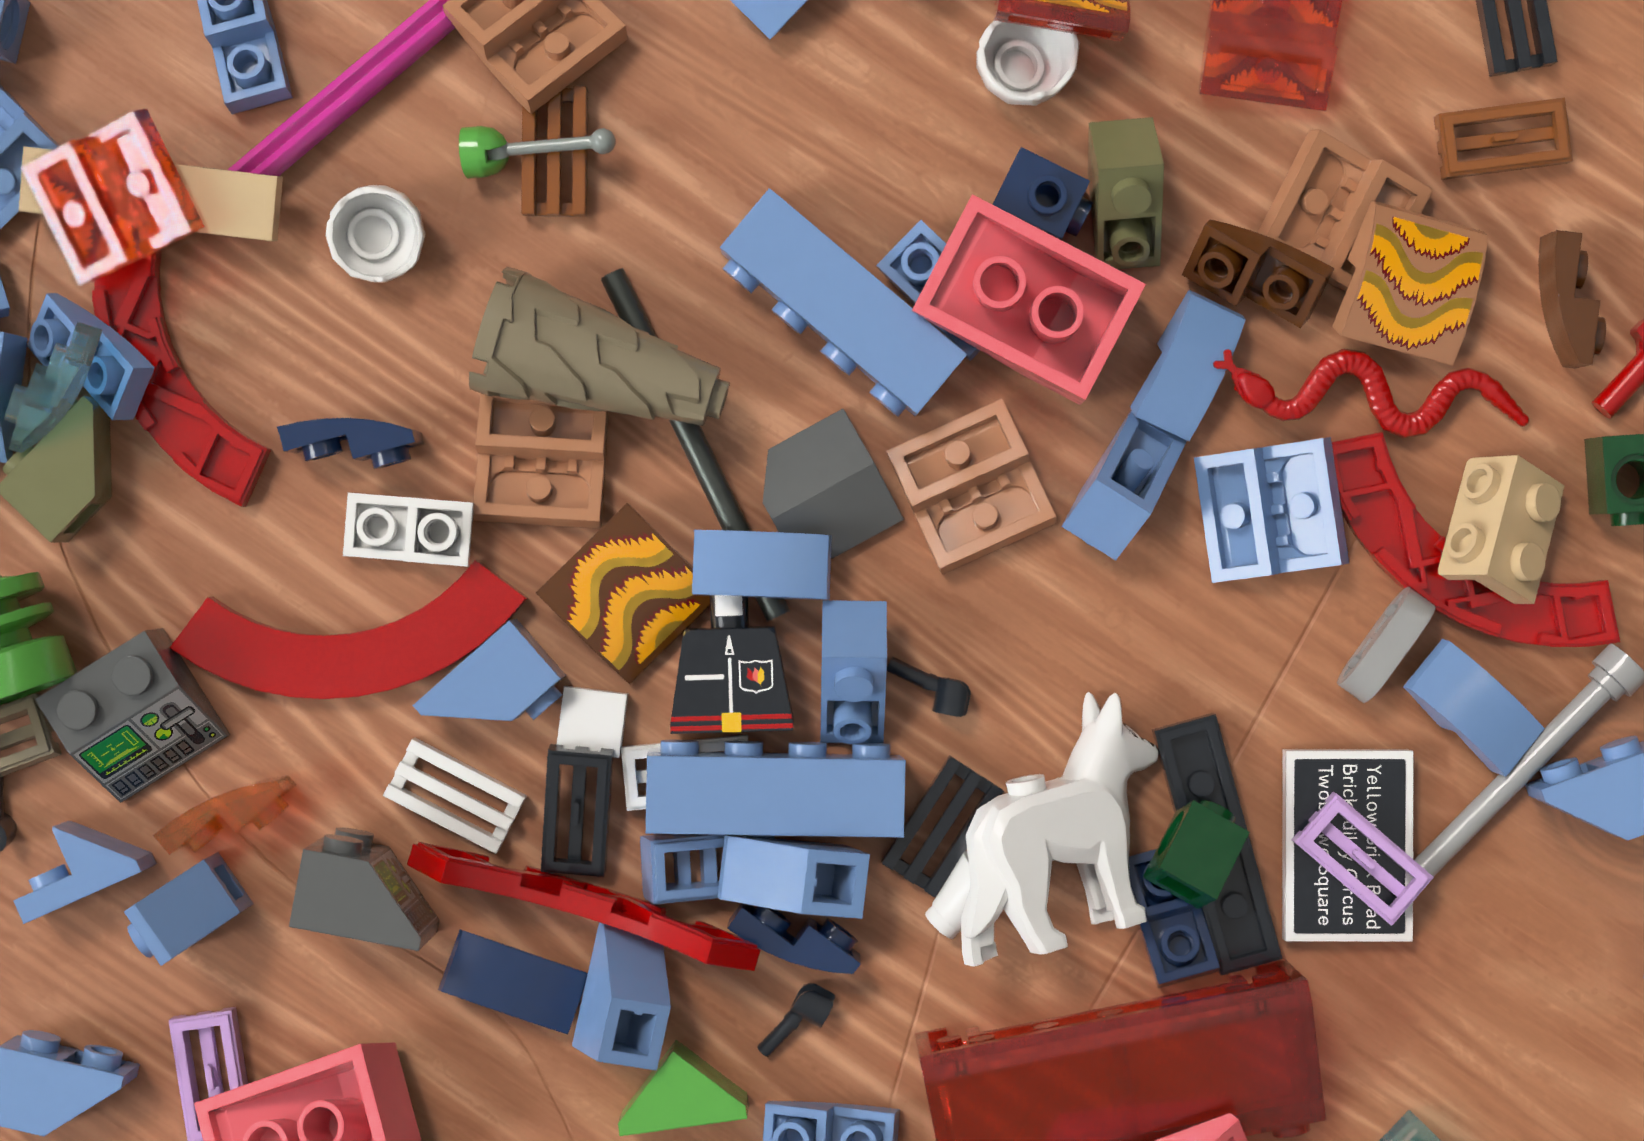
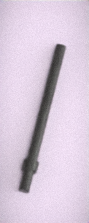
[601,268,790,622]

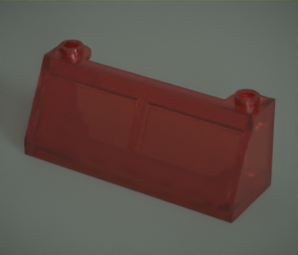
[915,959,1326,1141]

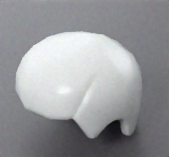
[976,1,1080,106]
[325,185,426,283]

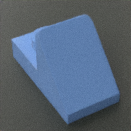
[13,821,157,924]

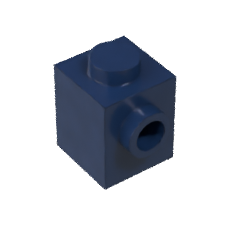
[992,147,1093,240]

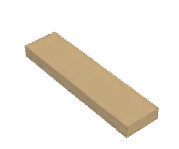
[19,146,283,241]

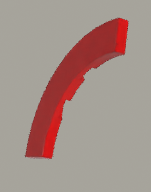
[92,221,272,507]
[1332,432,1620,647]
[170,560,528,699]
[407,842,761,971]

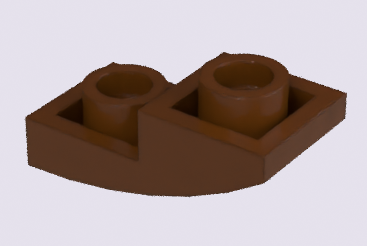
[1182,219,1335,328]
[1538,230,1606,369]

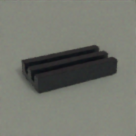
[1476,0,1558,77]
[541,744,614,877]
[881,755,1004,898]

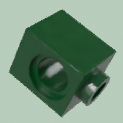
[1584,434,1644,526]
[1143,800,1250,909]

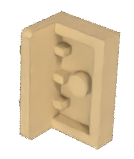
[1438,455,1564,604]

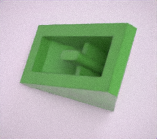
[618,1040,749,1136]

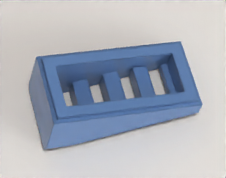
[640,834,774,904]

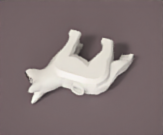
[961,692,1159,967]

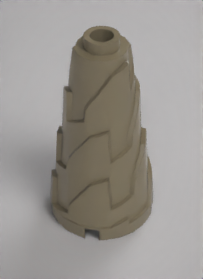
[469,266,730,426]

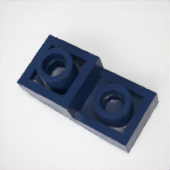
[277,418,424,469]
[1129,849,1220,989]
[727,903,861,974]
[438,929,588,1035]

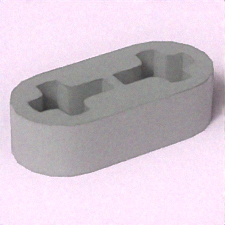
[1337,587,1436,703]

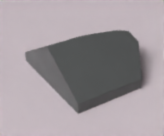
[763,409,904,559]

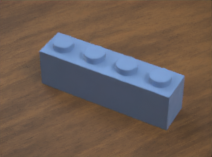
[720,188,967,417]
[645,740,906,838]

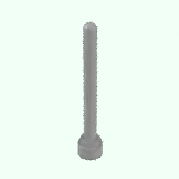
[1414,643,1644,877]

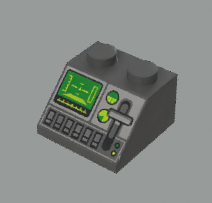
[35,628,230,803]
[289,827,439,951]

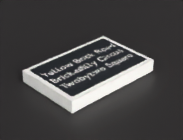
[1282,749,1413,942]

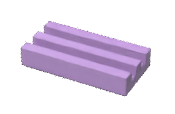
[1291,792,1434,926]
[168,1007,248,1141]

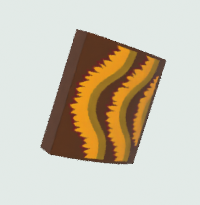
[536,503,710,684]

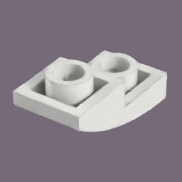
[343,492,474,567]

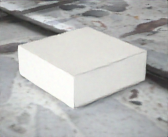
[557,686,629,758]

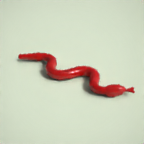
[1213,348,1529,438]

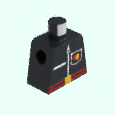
[670,596,794,734]

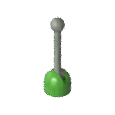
[459,126,616,179]

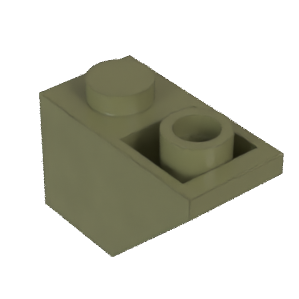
[1088,117,1164,269]
[0,396,112,543]

